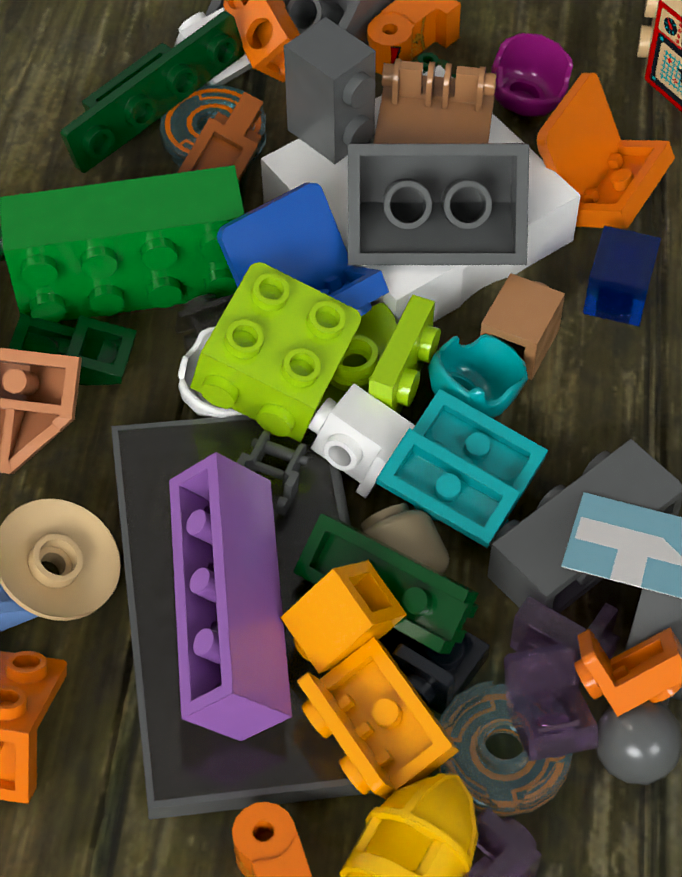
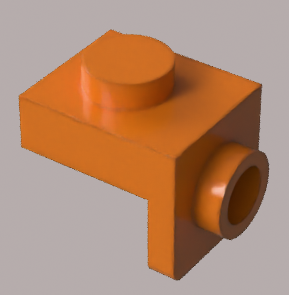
[574,627,682,717]

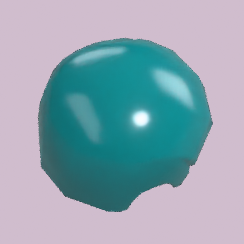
[428,334,528,418]

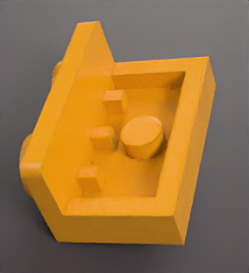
[297,637,459,800]

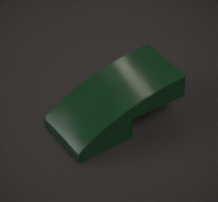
[8,313,137,385]

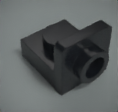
[391,632,490,717]

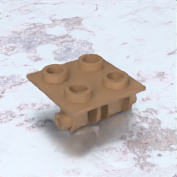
[373,58,496,143]

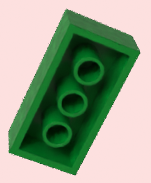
[0,165,244,323]

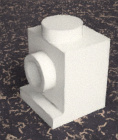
[308,384,415,499]

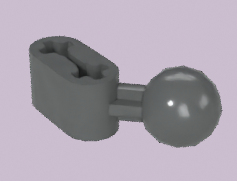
[594,588,682,785]

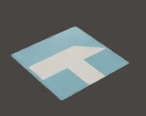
[561,492,682,599]

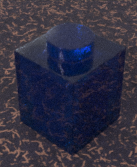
[583,226,661,327]

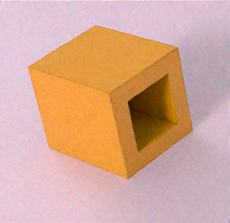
[280,560,407,674]

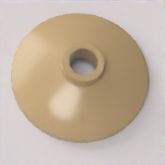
[0,499,121,621]

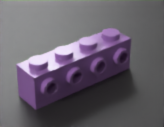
[169,452,292,741]

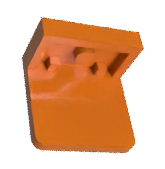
[537,73,675,230]

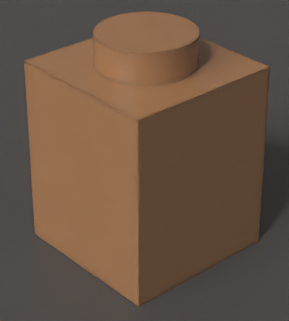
[480,273,565,380]

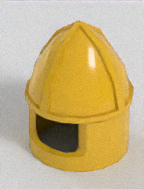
[339,773,478,877]

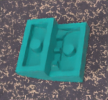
[376,388,548,548]

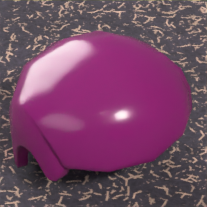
[491,33,573,117]

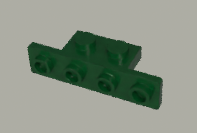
[61,11,244,173]

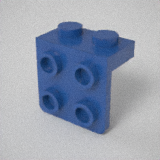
[217,182,389,316]

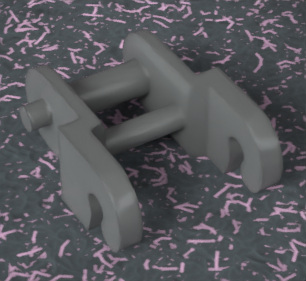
[237,430,310,516]

